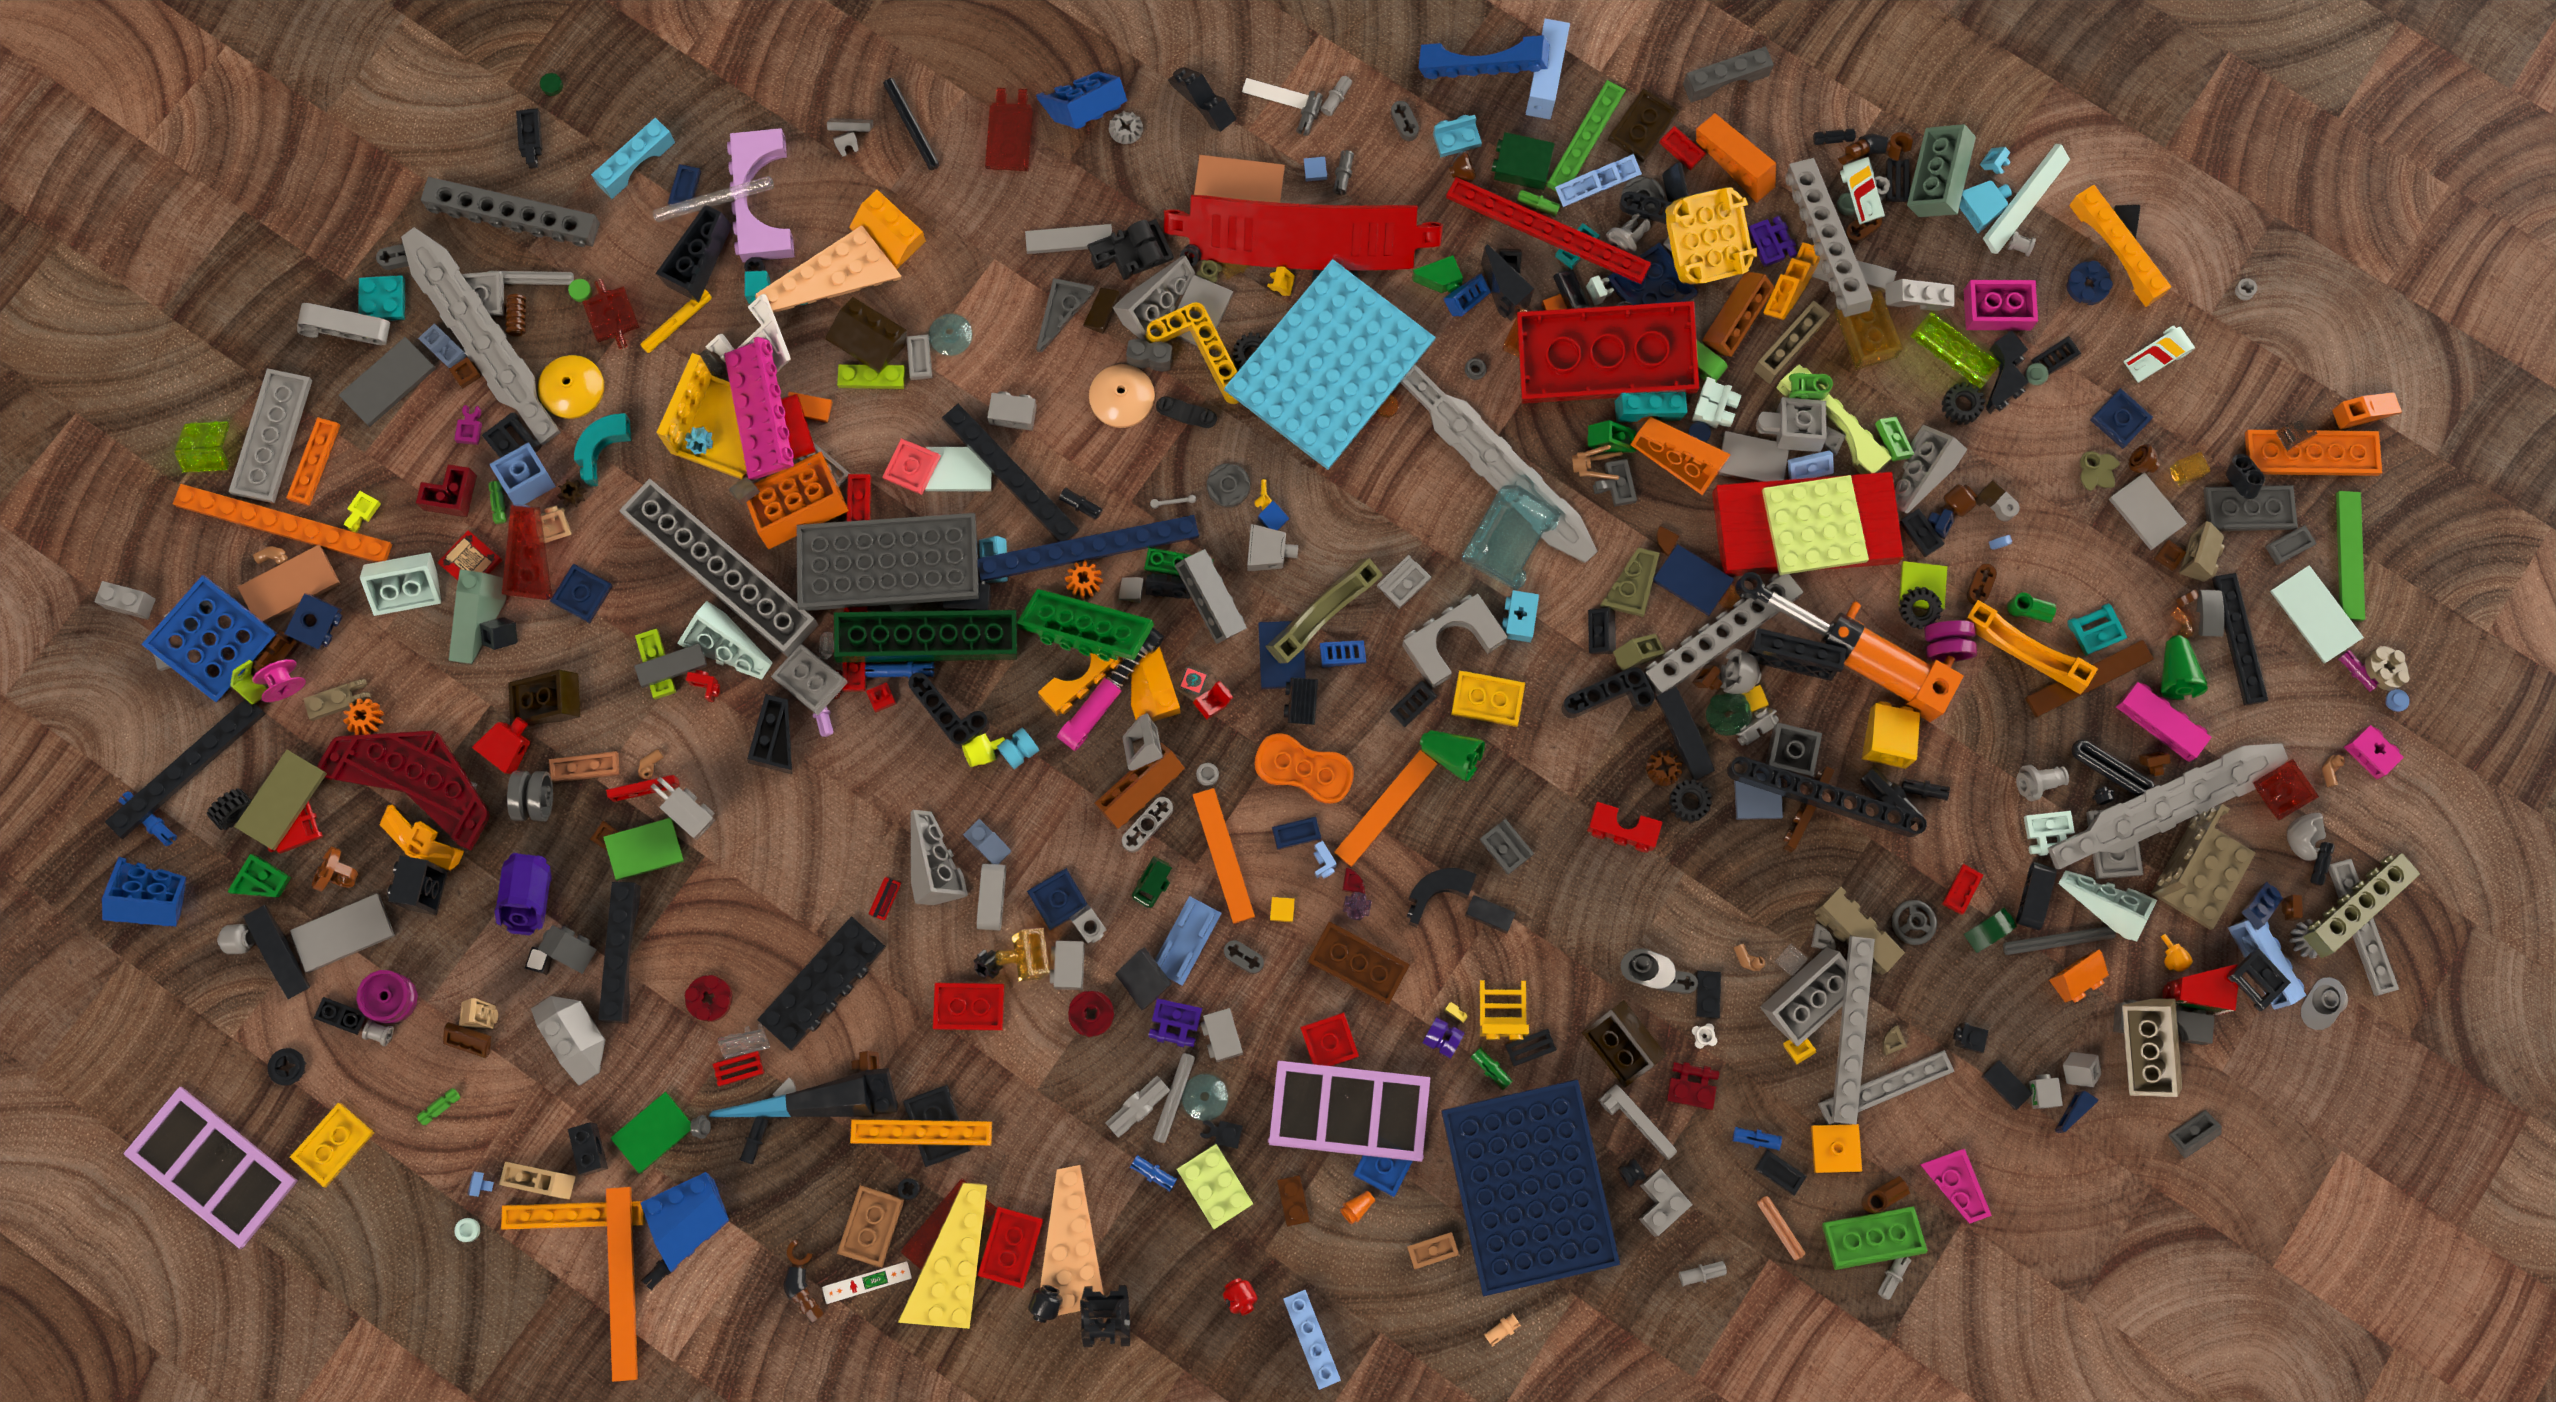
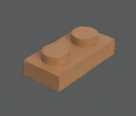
[1407,1232,1459,1269]

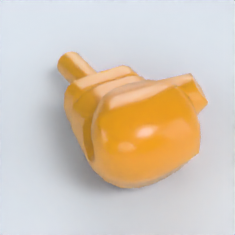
[2161,934,2193,972]

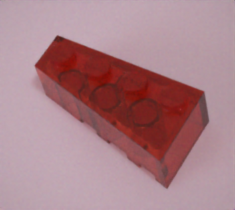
[502,504,553,600]

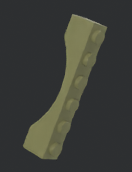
[1265,558,1383,663]

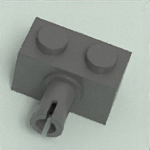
[538,925,597,974]

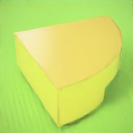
[1444,1002,1468,1024]

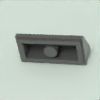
[2168,1110,2222,1158]

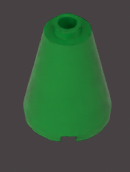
[2161,635,2208,700]
[1420,730,1485,782]

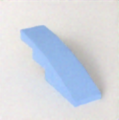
[1555,154,1642,207]

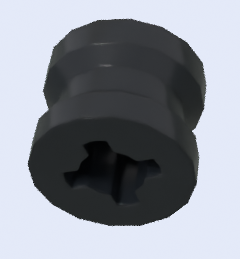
[1617,1158,1646,1188]

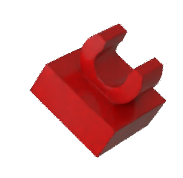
[866,682,896,713]

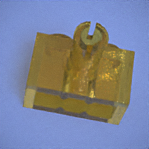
[995,928,1050,981]

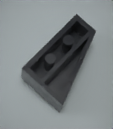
[747,694,792,774]

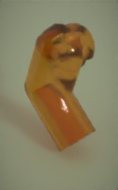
[2170,607,2194,639]

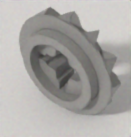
[1109,110,1143,144]

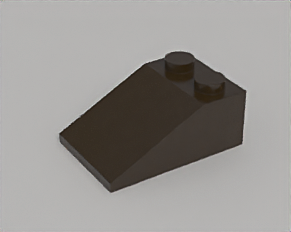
[508,669,581,725]

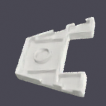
[705,294,791,372]

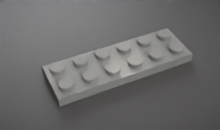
[229,368,312,503]

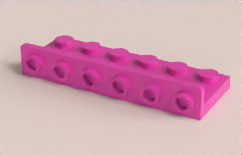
[724,337,794,480]

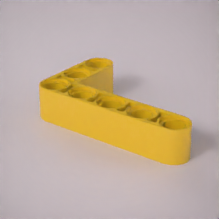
[1145,302,1239,404]

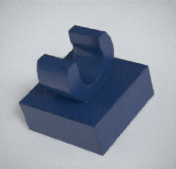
[1928,509,1954,540]

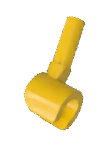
[1254,479,1272,510]

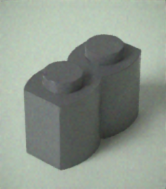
[1126,339,1173,371]

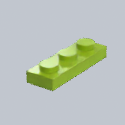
[837,364,905,389]
[635,629,677,699]

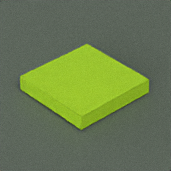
[1898,561,1947,611]

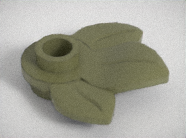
[2080,451,2120,491]

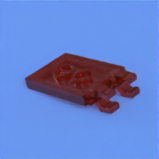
[985,87,1033,171]

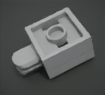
[1756,397,1826,452]
[650,777,716,840]

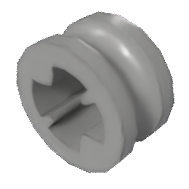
[2235,278,2257,300]

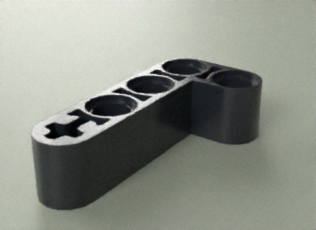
[1561,667,1655,719]
[908,673,990,749]

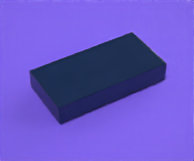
[668,164,701,211]
[1272,816,1321,850]

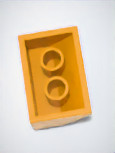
[849,190,926,270]

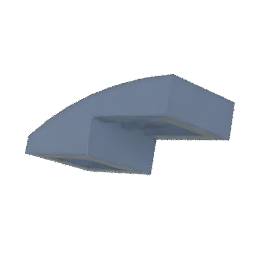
[418,324,467,368]

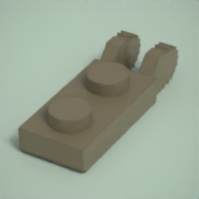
[303,679,371,721]

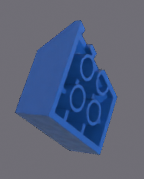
[1036,71,1127,129]
[102,857,186,927]
[641,1172,729,1273]

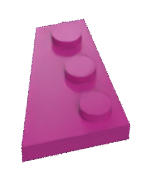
[1919,1149,1992,1224]

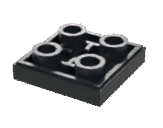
[1115,947,1172,1010]

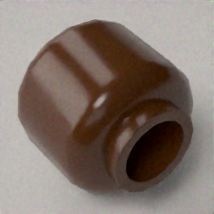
[1943,484,1977,517]

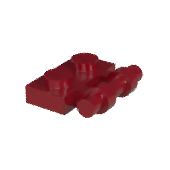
[1666,1062,1719,1110]

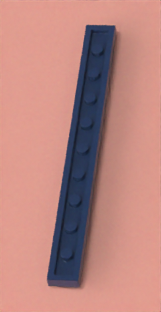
[977,515,1199,582]

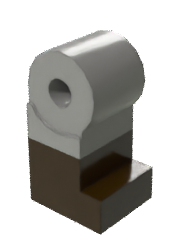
[1975,480,2020,521]

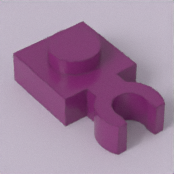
[454,405,482,445]

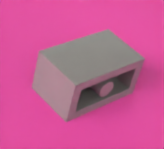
[987,391,1037,431]
[94,581,155,620]
[1050,941,1085,990]
[1200,1008,1243,1062]

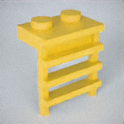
[1479,980,1529,1040]

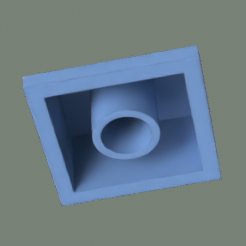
[489,442,556,509]

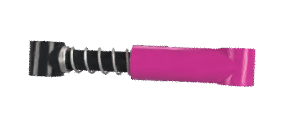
[1057,628,1165,751]

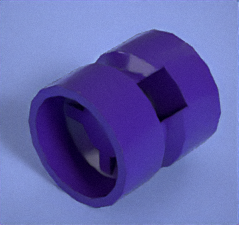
[1422,1017,1465,1059]

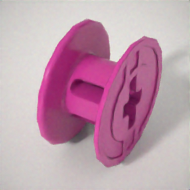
[252,659,306,702]

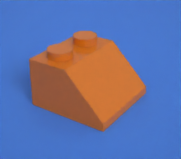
[2049,949,2109,1003]

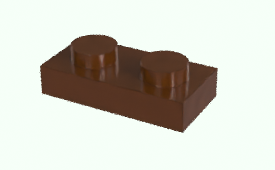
[1277,1175,1310,1227]

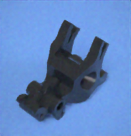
[1080,1285,1130,1347]

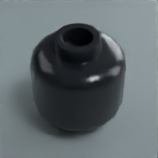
[1028,1285,1062,1323]

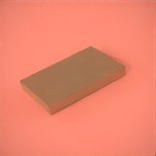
[837,1185,905,1268]

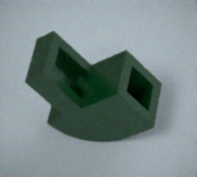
[1964,908,2017,953]

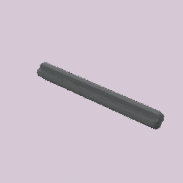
[2003,926,2116,955]

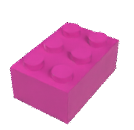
[1963,280,2038,331]

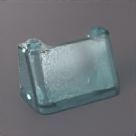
[1461,485,1561,590]

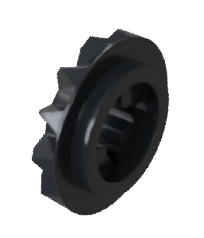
[267,1048,306,1086]

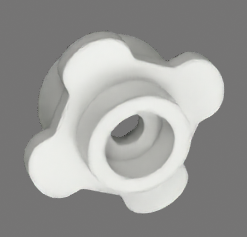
[1692,1023,1717,1049]

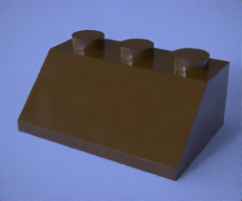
[825,297,907,373]
[1582,1000,1667,1088]

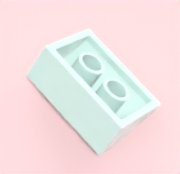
[360,552,441,616]

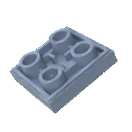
[1734,773,1783,820]

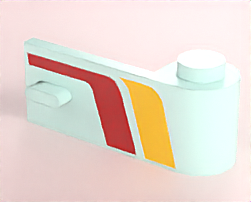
[1840,157,1885,224]
[2123,326,2195,383]

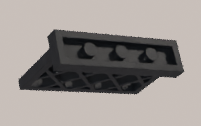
[1747,628,1846,681]

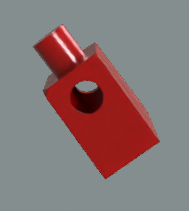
[472,717,530,774]

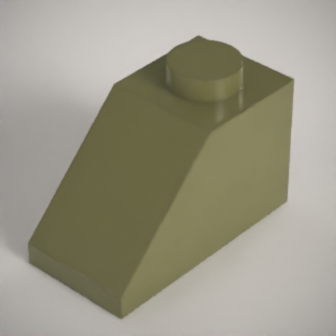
[1613,633,1666,671]

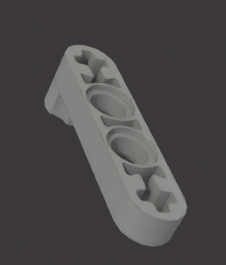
[1598,1084,1677,1160]

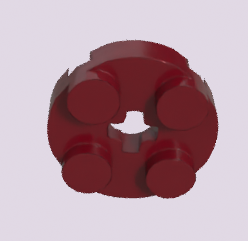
[684,975,733,1022]
[1068,991,1115,1038]

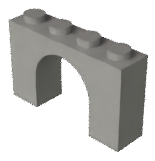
[1402,594,1508,689]

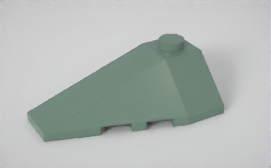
[449,569,509,664]

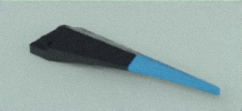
[709,1068,898,1117]

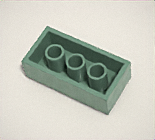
[1907,124,1976,217]

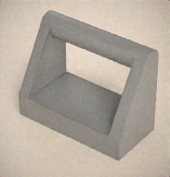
[1122,713,1163,771]

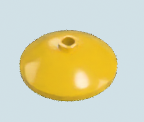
[538,355,604,419]

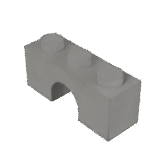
[1885,279,1955,311]

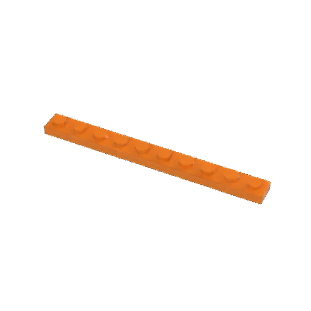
[173,484,393,562]

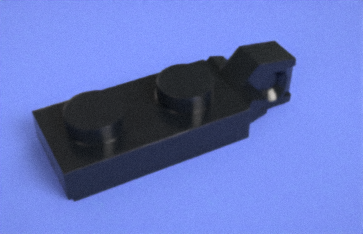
[516,108,542,169]

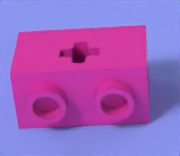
[2344,725,2404,780]

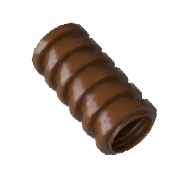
[506,294,526,336]

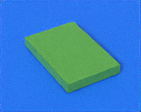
[604,818,684,881]

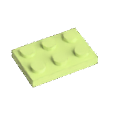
[1177,1144,1253,1229]

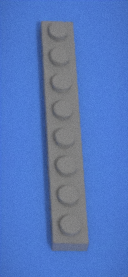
[1831,936,1875,1125]

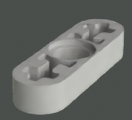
[1122,797,1173,852]

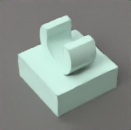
[1586,275,1614,305]

